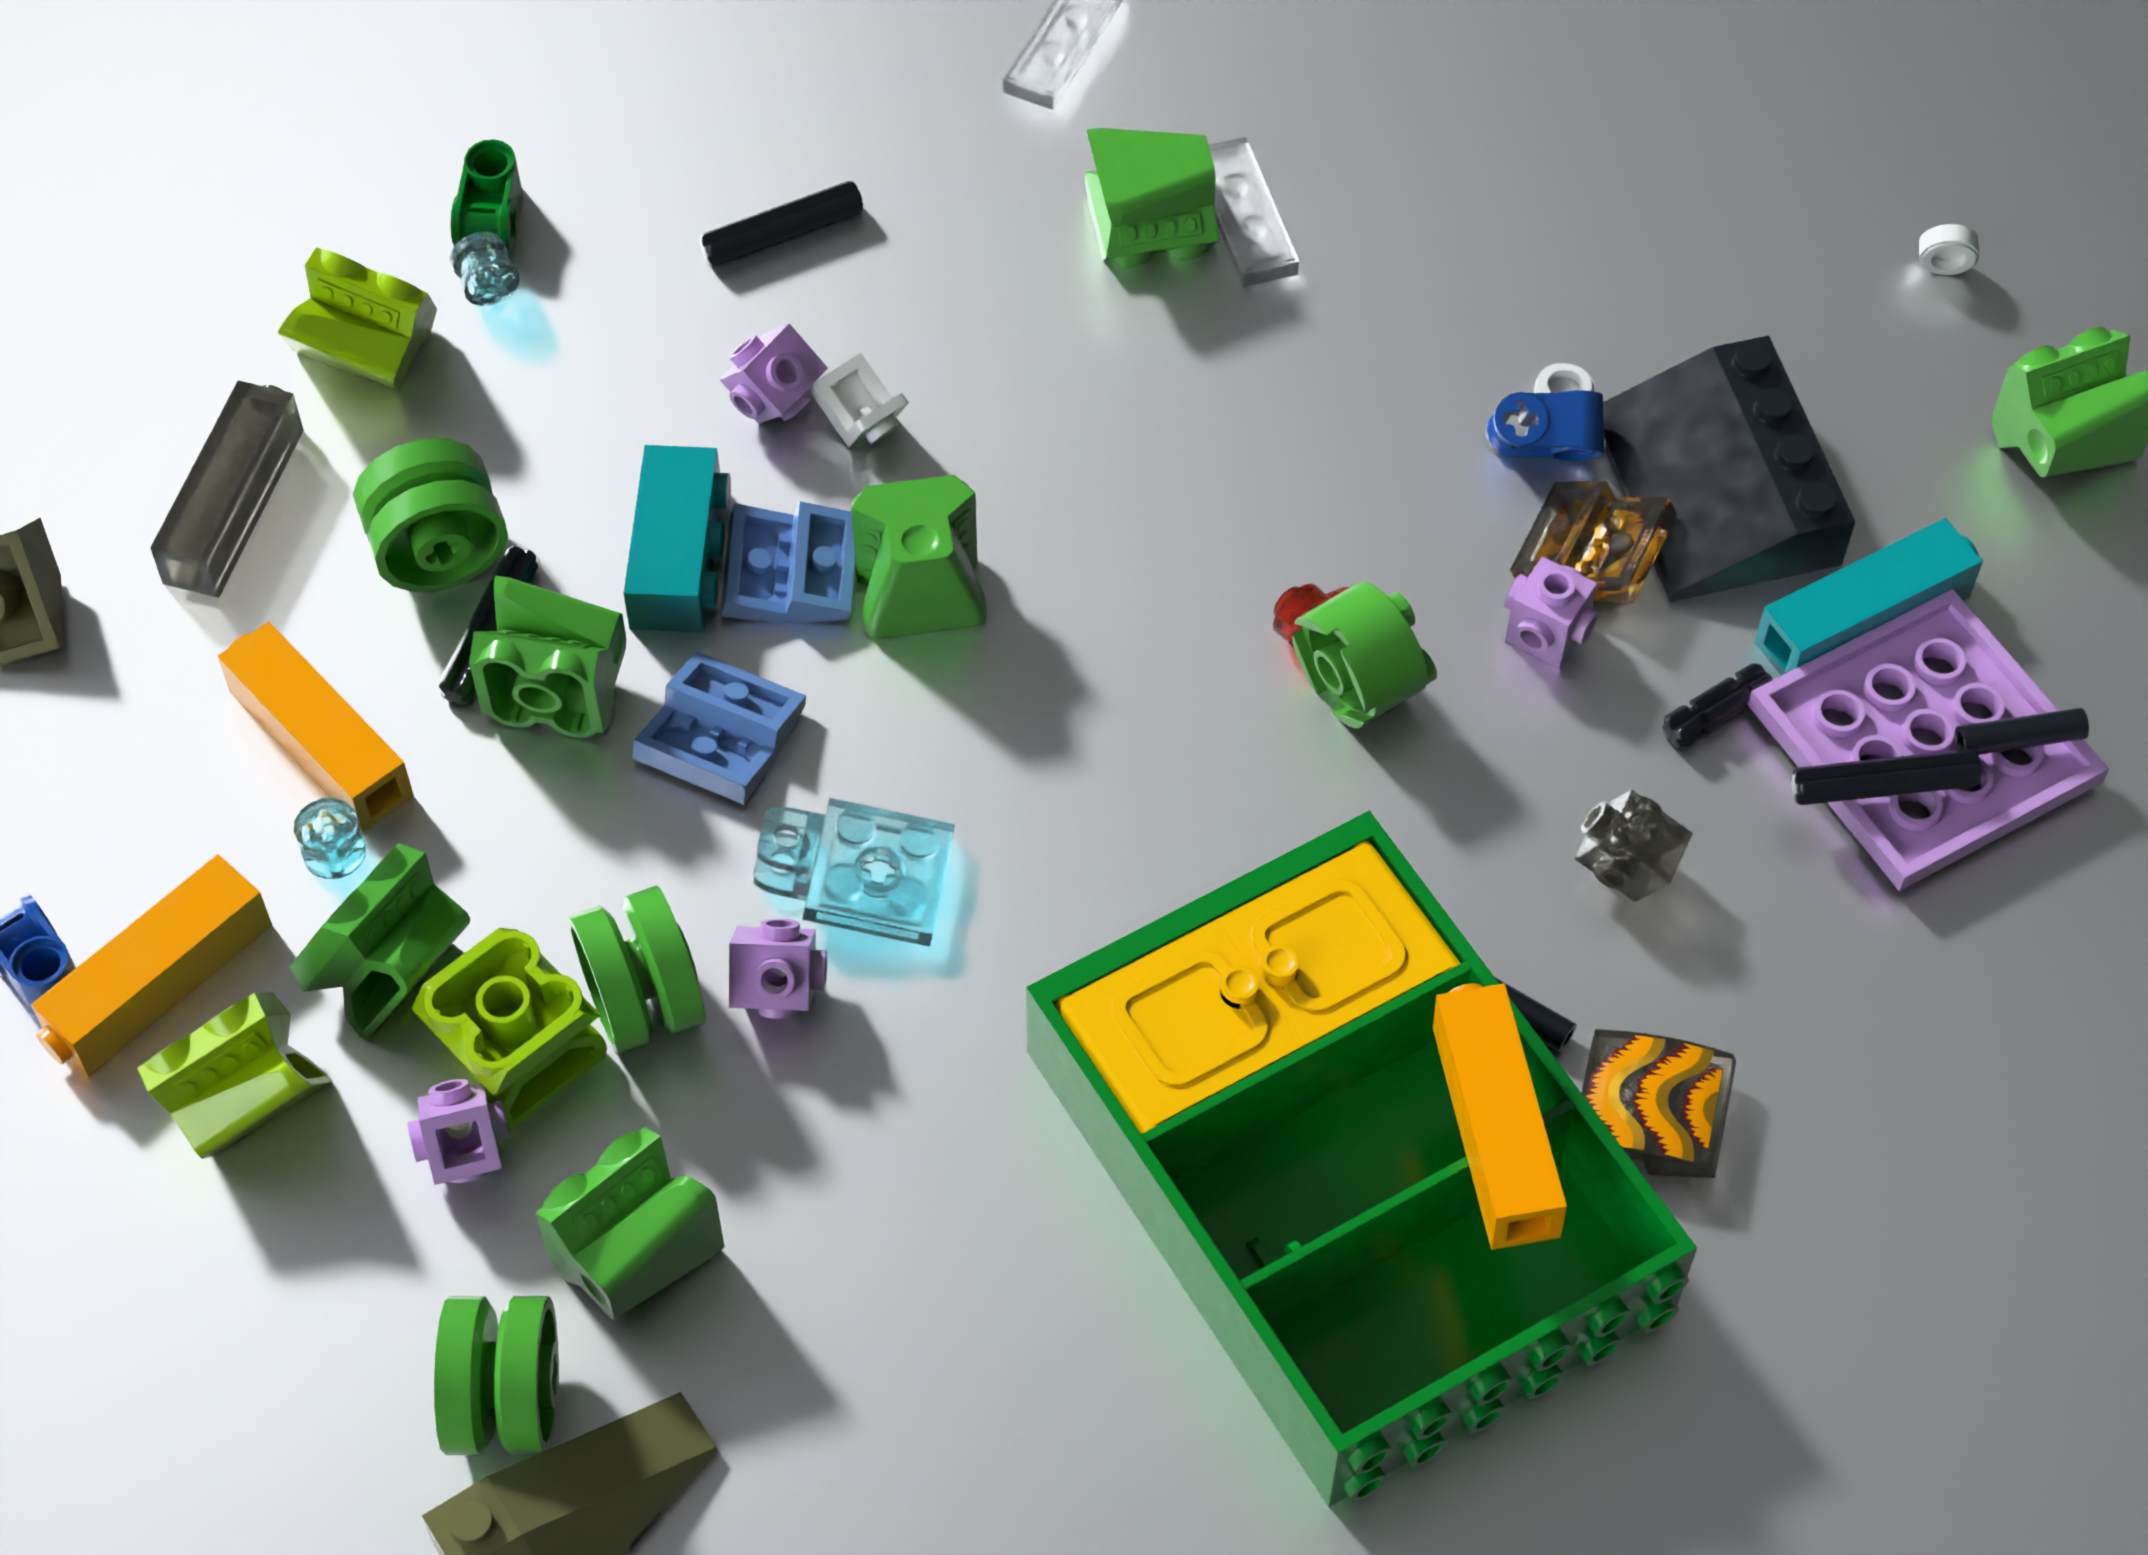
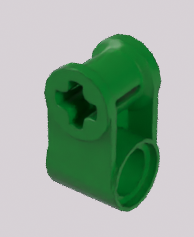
[450,139,523,251]

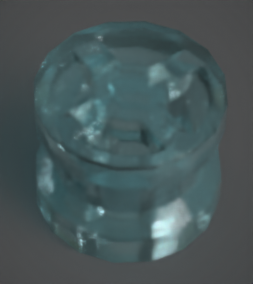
[449,232,520,306]
[293,798,366,879]

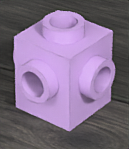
[719,323,828,424]
[1504,556,1599,669]
[729,919,827,1019]
[407,1079,511,1185]

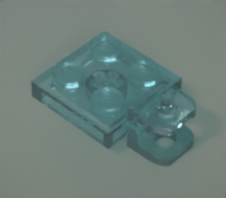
[752,798,955,947]

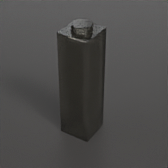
[150,380,304,598]

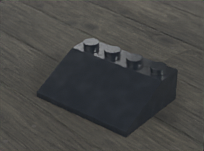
[1603,335,1856,602]

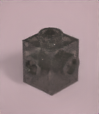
[1575,789,1693,902]

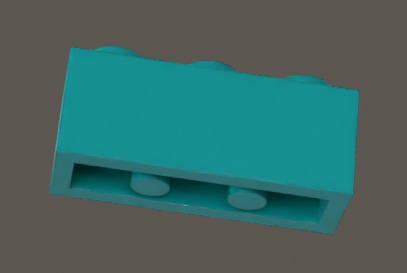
[623,445,731,632]

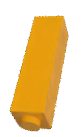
[217,621,414,833]
[31,854,272,1077]
[1433,983,1567,1250]

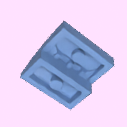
[720,501,855,623]
[632,651,806,805]

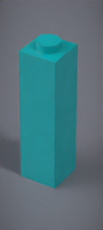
[1754,518,1983,676]

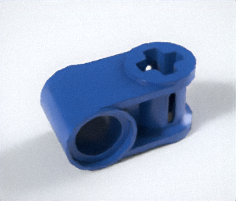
[1486,390,1604,461]
[0,893,76,1016]

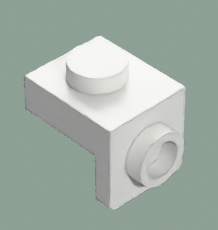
[808,353,909,448]

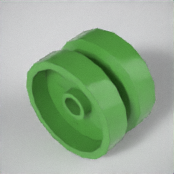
[353,438,508,592]
[568,885,706,1055]
[434,1296,559,1455]

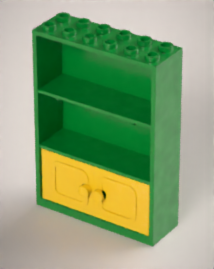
[1026,810,1697,1507]

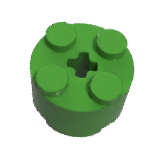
[1292,582,1437,728]

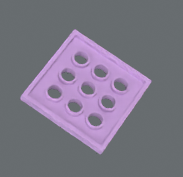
[1748,589,2109,891]

